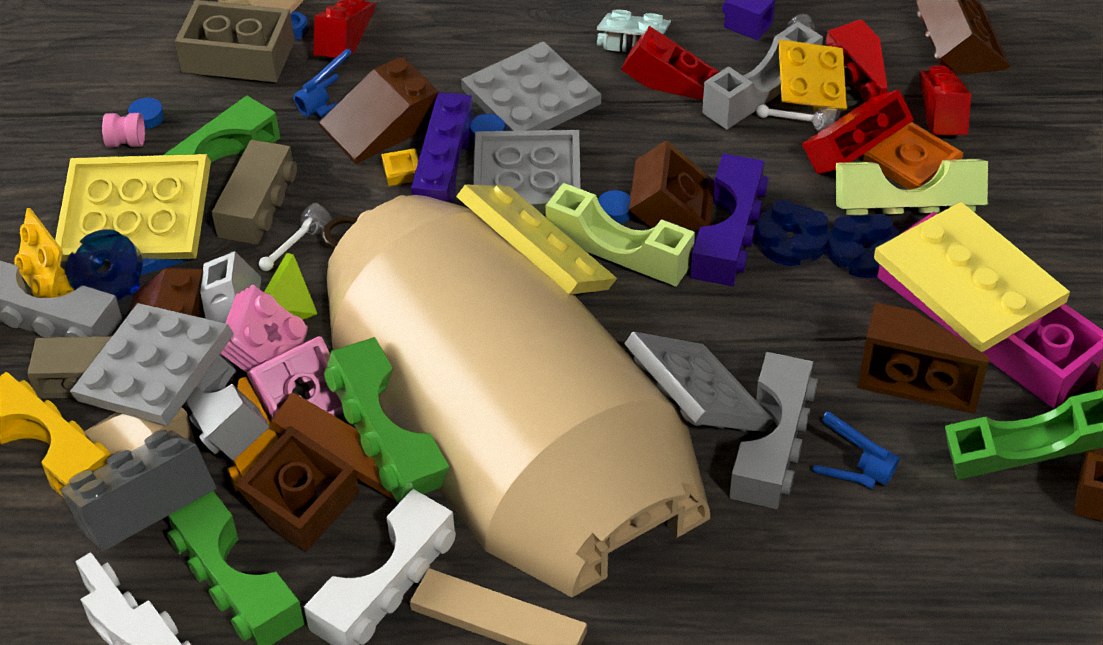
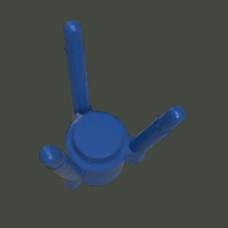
[293,49,351,118]
[812,411,900,489]

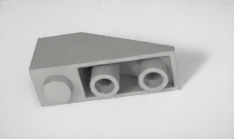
[200,251,261,371]

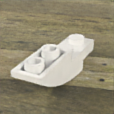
[76,552,191,645]

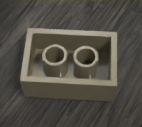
[175,0,295,82]

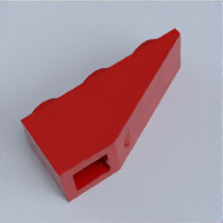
[313,0,376,58]
[826,19,888,102]
[621,26,720,100]
[919,65,971,135]

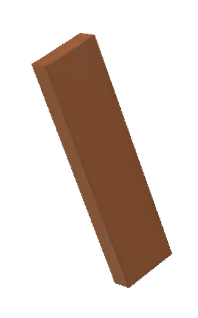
[269,392,397,502]

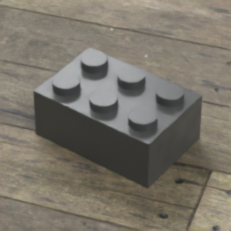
[60,430,217,551]

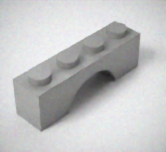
[702,22,823,129]
[0,261,123,338]
[729,352,818,509]
[183,353,270,460]

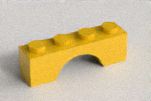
[0,372,111,498]

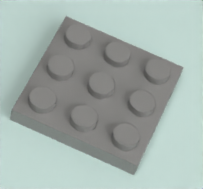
[461,41,601,131]
[473,130,581,214]
[70,303,234,426]
[624,331,774,432]

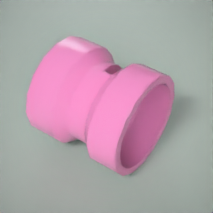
[102,113,145,148]

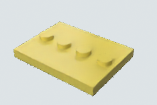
[55,154,211,261]
[456,184,617,294]
[874,202,1070,352]

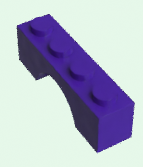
[722,0,776,41]
[411,93,473,204]
[690,154,769,287]

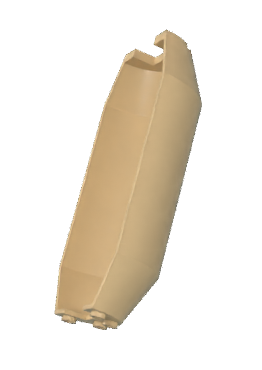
[327,195,710,597]

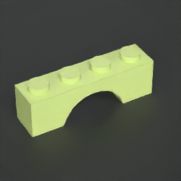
[836,159,988,215]
[545,183,695,287]

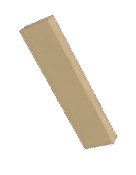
[410,568,587,645]

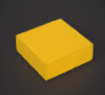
[382,148,419,187]

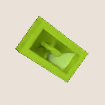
[264,253,317,320]

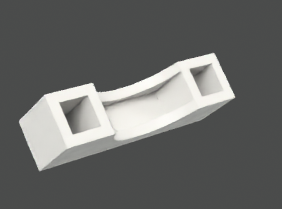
[304,489,456,645]

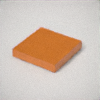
[863,122,963,189]

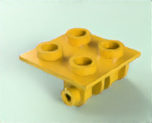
[778,39,847,117]
[15,208,75,298]

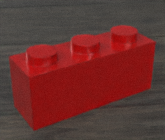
[802,89,914,174]

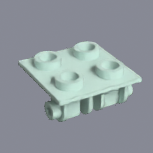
[597,10,671,53]

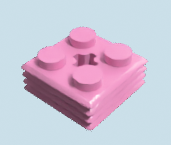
[221,285,308,373]
[247,336,343,438]

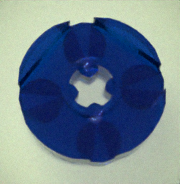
[755,200,829,266]
[827,214,900,278]
[66,229,143,301]

